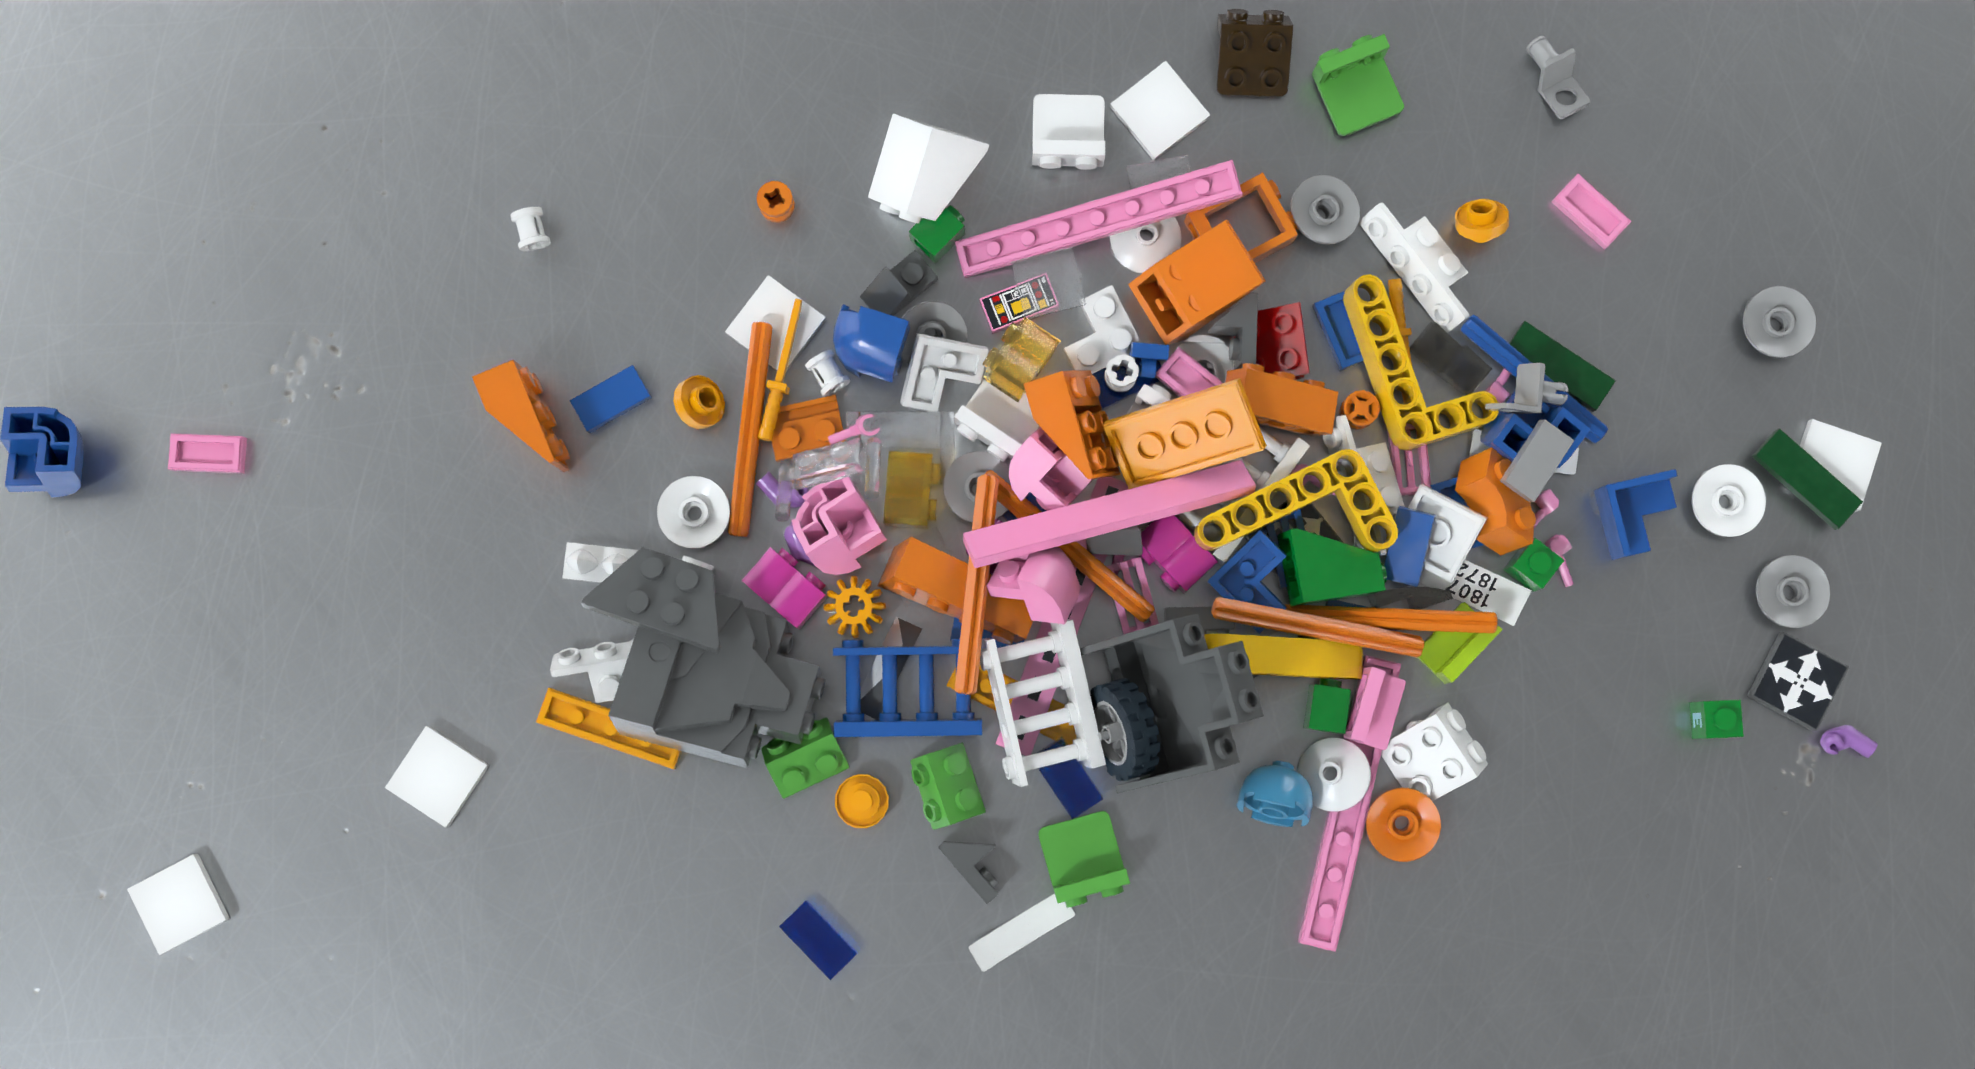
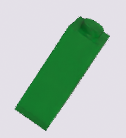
[1278,528,1387,607]

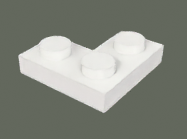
[1063,285,1142,375]
[900,333,988,412]

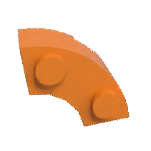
[1455,447,1536,556]

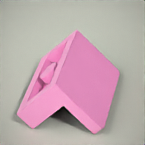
[1343,667,1406,750]

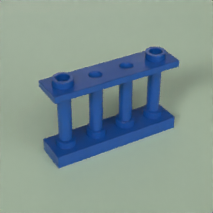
[833,638,982,737]

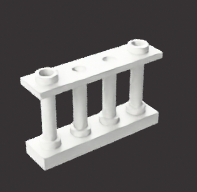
[1175,426,1310,566]
[980,619,1106,787]

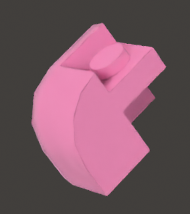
[1009,427,1094,511]
[792,469,887,575]
[987,547,1080,624]

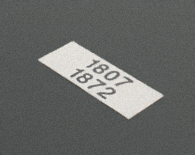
[1420,560,1532,626]

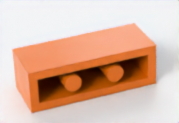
[1225,363,1338,437]

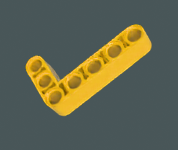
[1343,274,1499,450]
[1194,449,1398,552]
[1204,634,1363,679]

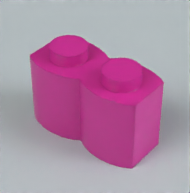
[1138,515,1218,594]
[742,547,828,630]

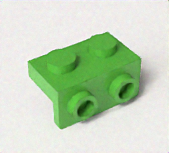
[761,717,850,799]
[910,742,986,830]

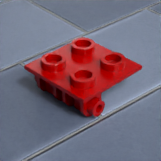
[1234,302,1310,380]

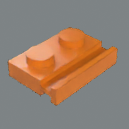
[772,394,847,463]

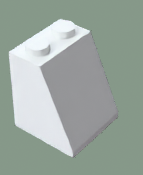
[868,114,989,224]

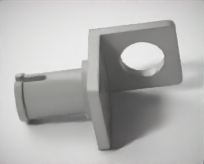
[1526,36,1590,119]
[1485,363,1569,414]

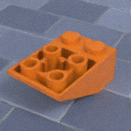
[1128,220,1266,345]
[472,360,570,472]
[1024,370,1121,480]

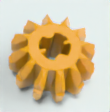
[823,576,886,638]

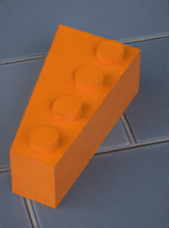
[877,537,1033,645]

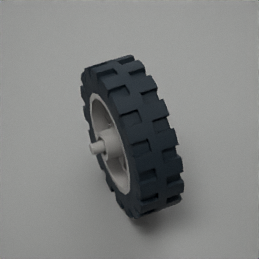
[1090,678,1160,781]

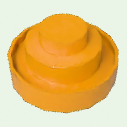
[1455,199,1509,243]
[673,375,725,430]
[835,774,889,828]

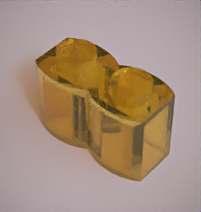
[982,317,1061,402]
[883,451,940,529]

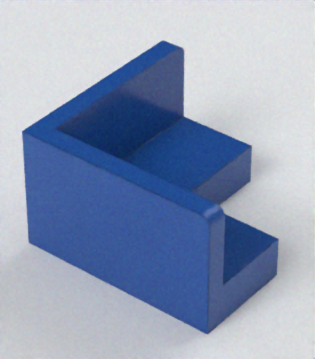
[1593,469,1678,560]
[1207,527,1287,634]

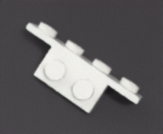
[1359,202,1469,334]
[1323,415,1405,556]
[550,639,634,703]

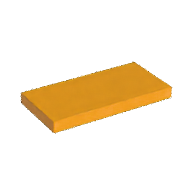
[1102,378,1267,489]

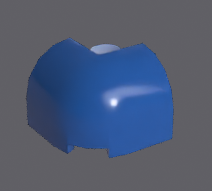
[833,304,910,383]
[1480,391,1591,468]
[0,407,84,498]

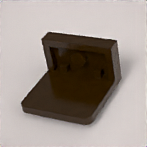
[1216,9,1294,96]

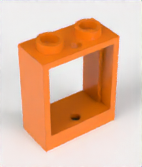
[1184,172,1298,263]

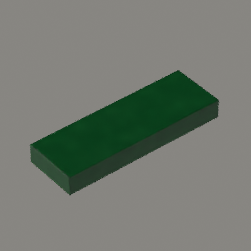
[1509,321,1616,412]
[1752,428,1863,530]

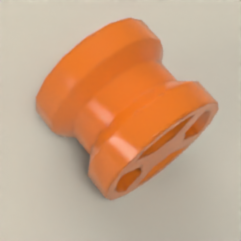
[756,181,795,223]
[1339,390,1380,430]

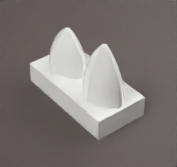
[562,542,638,583]

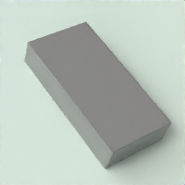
[1500,420,1574,502]

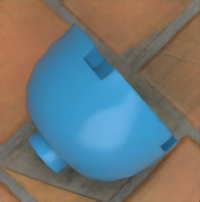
[1236,761,1313,827]

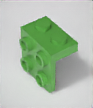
[1312,34,1404,136]
[1038,811,1130,908]

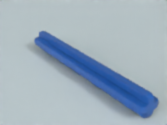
[1460,315,1608,443]

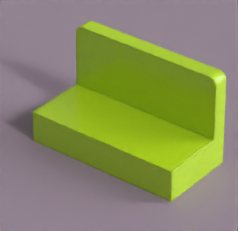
[1417,602,1503,684]

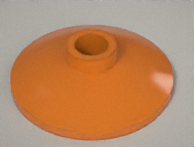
[1366,787,1441,862]

